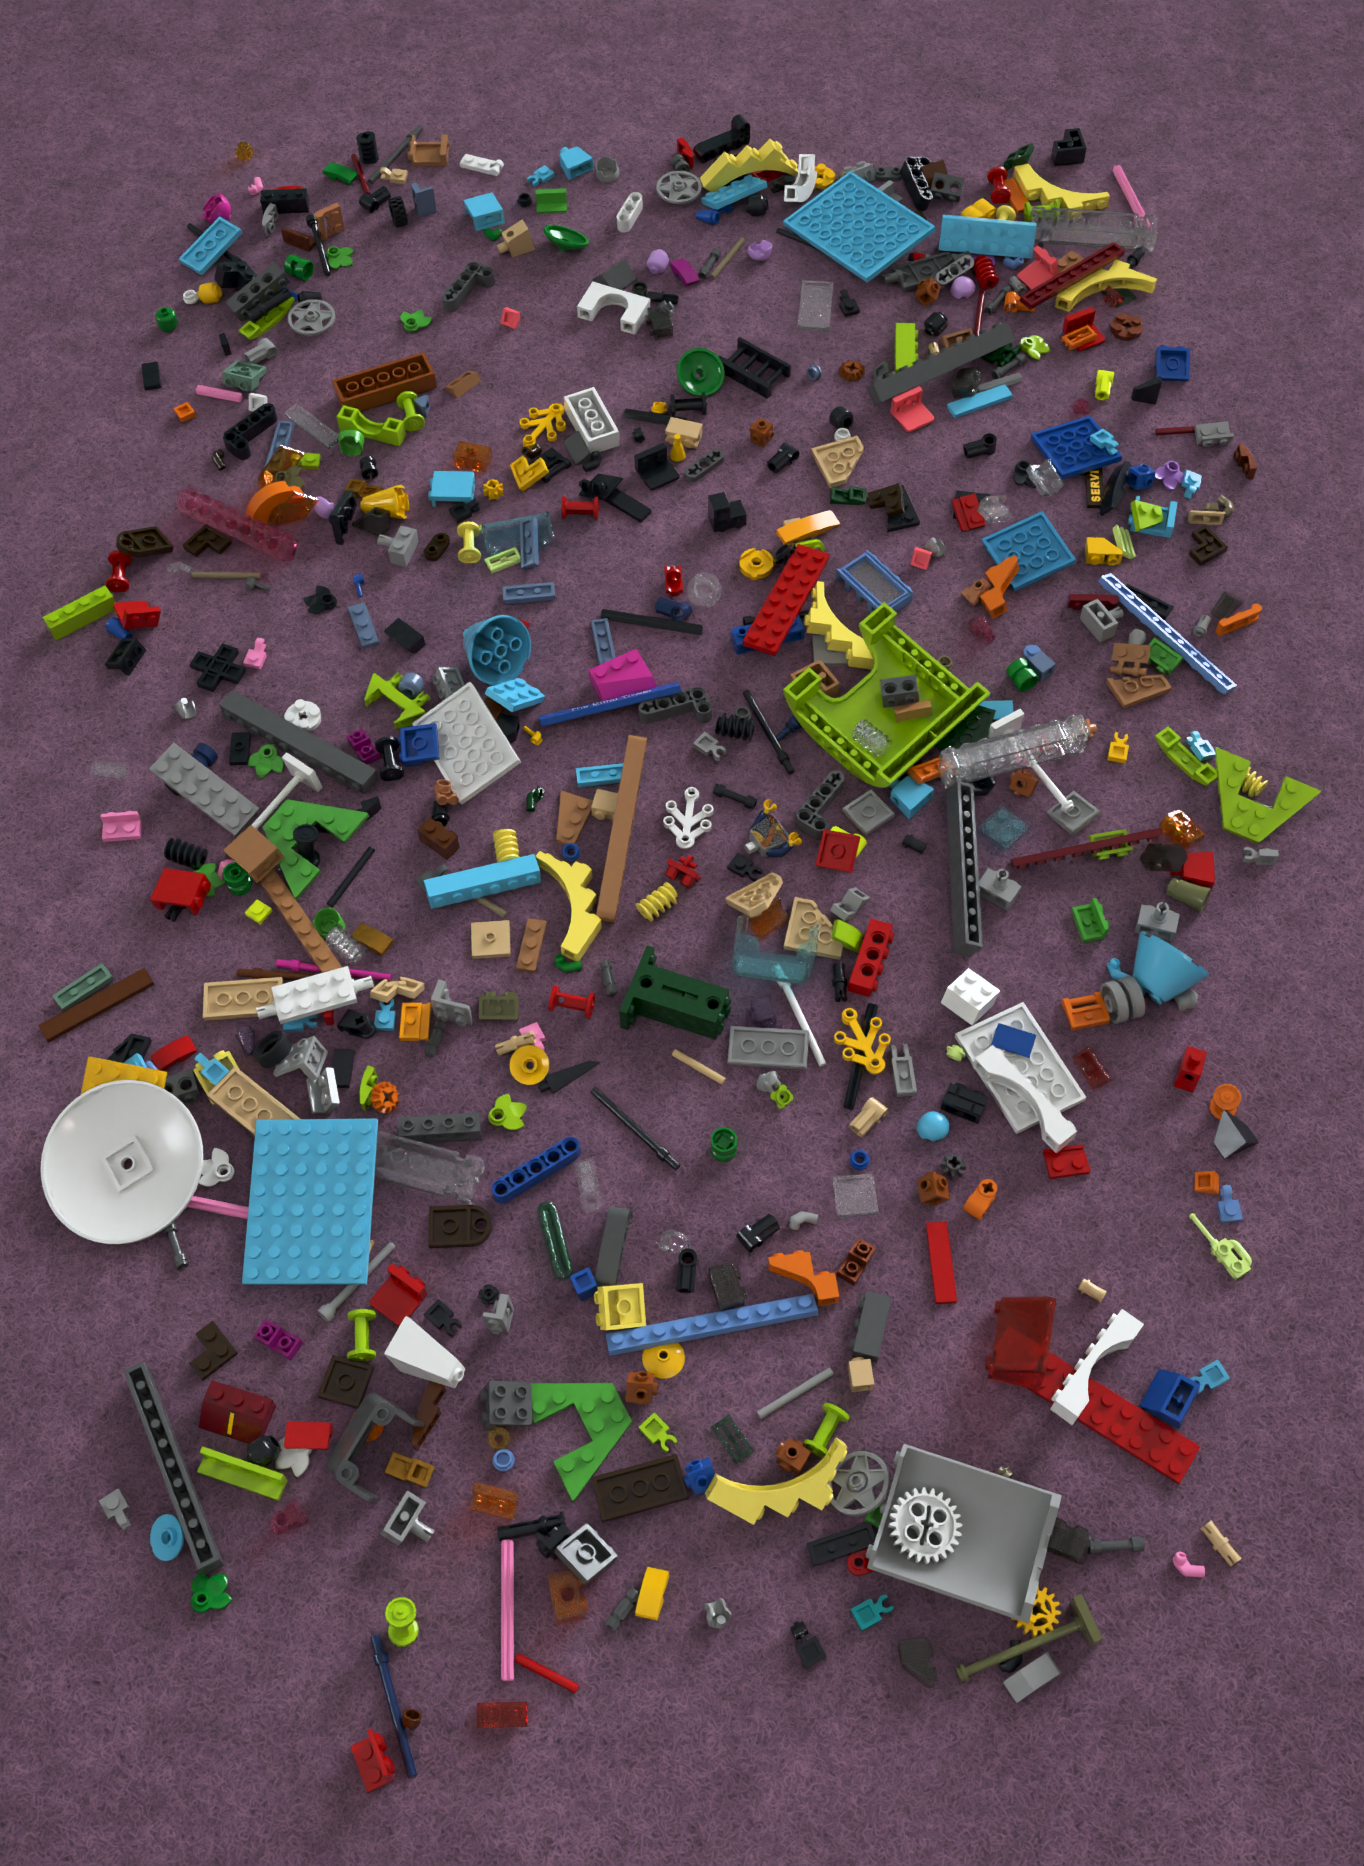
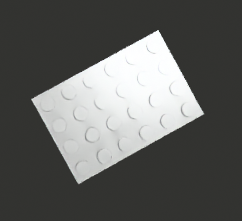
[412,682,521,805]
[955,1002,1087,1134]

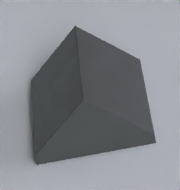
[593,259,637,290]

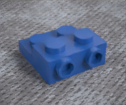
[1154,346,1190,382]
[398,723,440,767]

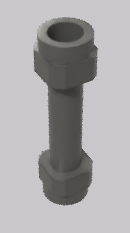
[698,248,721,280]
[984,285,1012,315]
[991,353,1027,379]
[163,1221,189,1270]
[1087,1537,1144,1554]

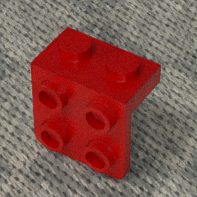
[1062,307,1105,351]
[113,601,161,630]
[369,1263,427,1326]

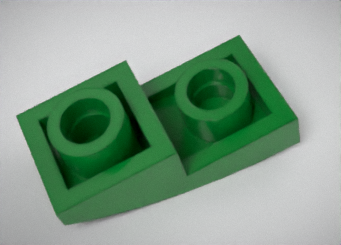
[322,163,358,185]

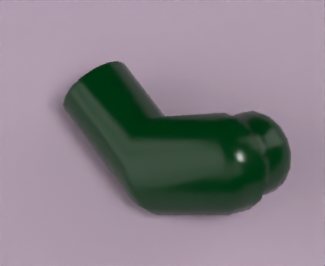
[526,787,545,812]

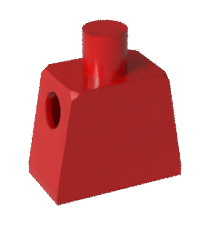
[1169,852,1215,890]
[1174,1046,1207,1093]

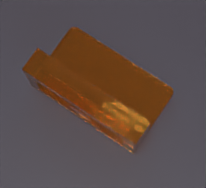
[749,897,790,940]

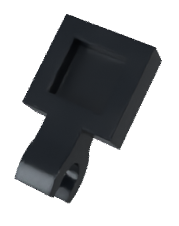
[771,175,796,193]
[839,289,860,317]
[449,499,480,524]

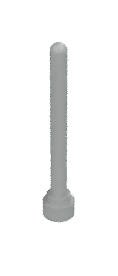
[317,1243,395,1323]

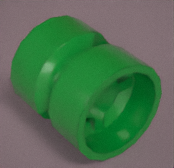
[284,254,314,281]
[1006,658,1039,692]
[222,862,252,896]
[711,1127,737,1162]

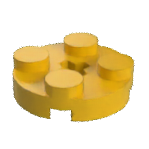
[814,163,835,190]
[739,548,773,580]

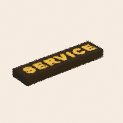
[1085,467,1104,508]

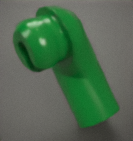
[483,228,502,241]
[554,954,582,973]

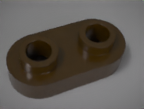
[424,533,450,561]

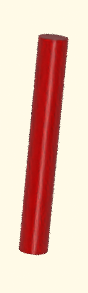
[514,1653,580,1694]

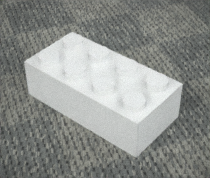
[564,387,620,454]

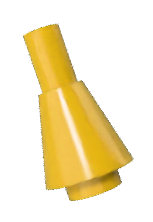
[669,434,686,462]

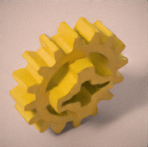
[1011,1587,1061,1638]

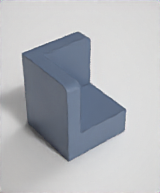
[1027,651,1056,682]

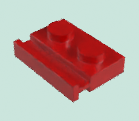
[951,493,986,532]
[1043,1144,1090,1179]

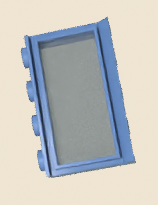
[835,550,913,613]

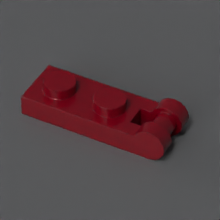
[1067,594,1119,611]

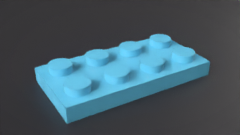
[700,175,768,210]
[179,217,243,276]

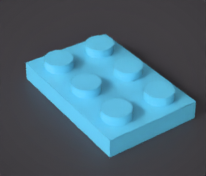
[485,678,545,712]

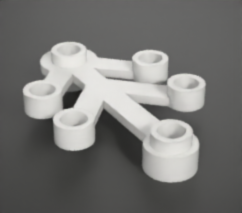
[663,787,714,849]

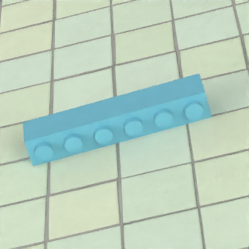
[424,854,541,909]

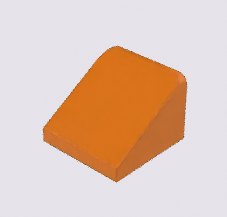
[1194,1171,1219,1195]

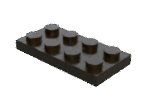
[591,1454,689,1523]

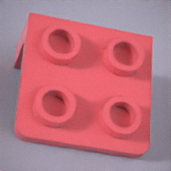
[1017,245,1059,290]
[890,386,934,432]

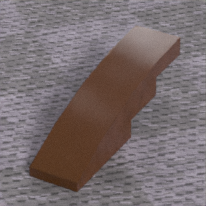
[411,1381,446,1451]

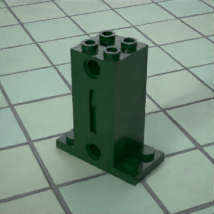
[619,945,731,1040]

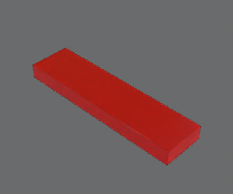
[926,1221,957,1304]

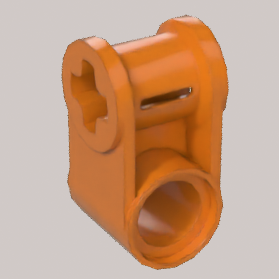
[962,1179,997,1221]

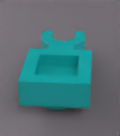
[850,1594,894,1632]

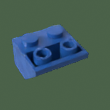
[1139,1369,1200,1429]

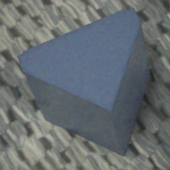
[414,395,430,418]

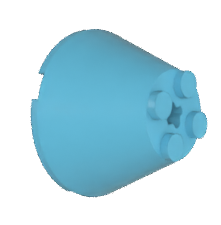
[463,615,531,686]
[1132,931,1209,1005]

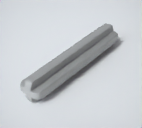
[976,373,1022,393]

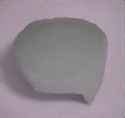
[596,156,620,183]

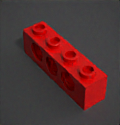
[848,918,895,997]

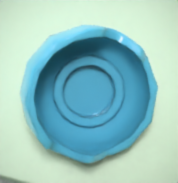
[916,1111,950,1142]

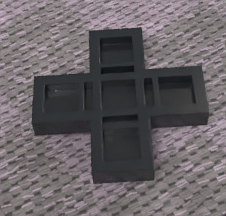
[190,643,246,692]

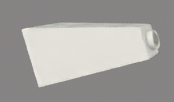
[384,1316,465,1388]

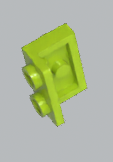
[1088,829,1133,860]

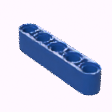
[492,1137,581,1204]

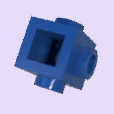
[1127,464,1156,490]
[683,1457,716,1495]

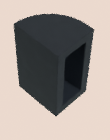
[384,618,426,653]

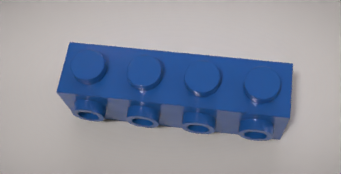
[731,615,805,655]

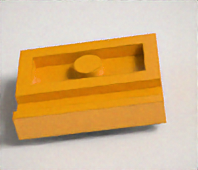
[399,1003,431,1041]

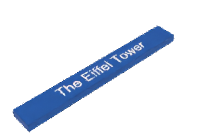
[539,682,681,726]

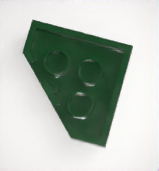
[932,705,996,761]

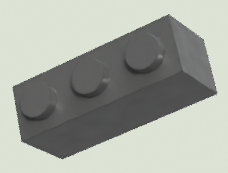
[849,1291,892,1363]

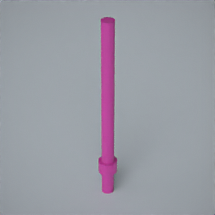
[276,959,391,982]

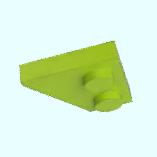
[1130,500,1164,532]

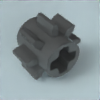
[655,300,675,320]
[940,1152,967,1180]

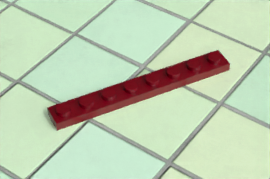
[1020,242,1125,310]
[1010,827,1163,870]

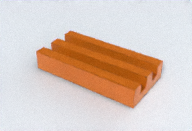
[1061,325,1097,351]

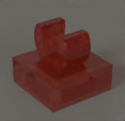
[1103,285,1125,307]

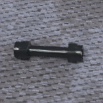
[713,784,757,810]

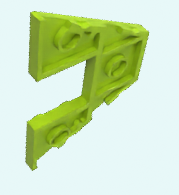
[1214,747,1321,844]

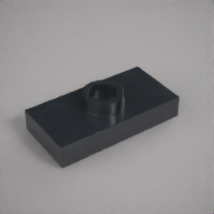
[229,732,251,766]

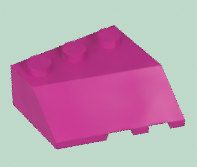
[589,649,657,703]

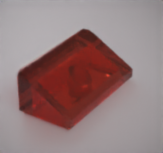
[1073,1046,1113,1089]

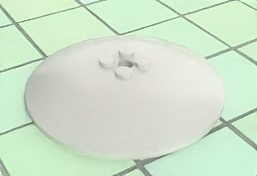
[41,1080,203,1244]

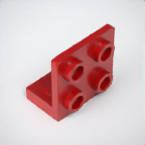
[350,1729,396,1793]

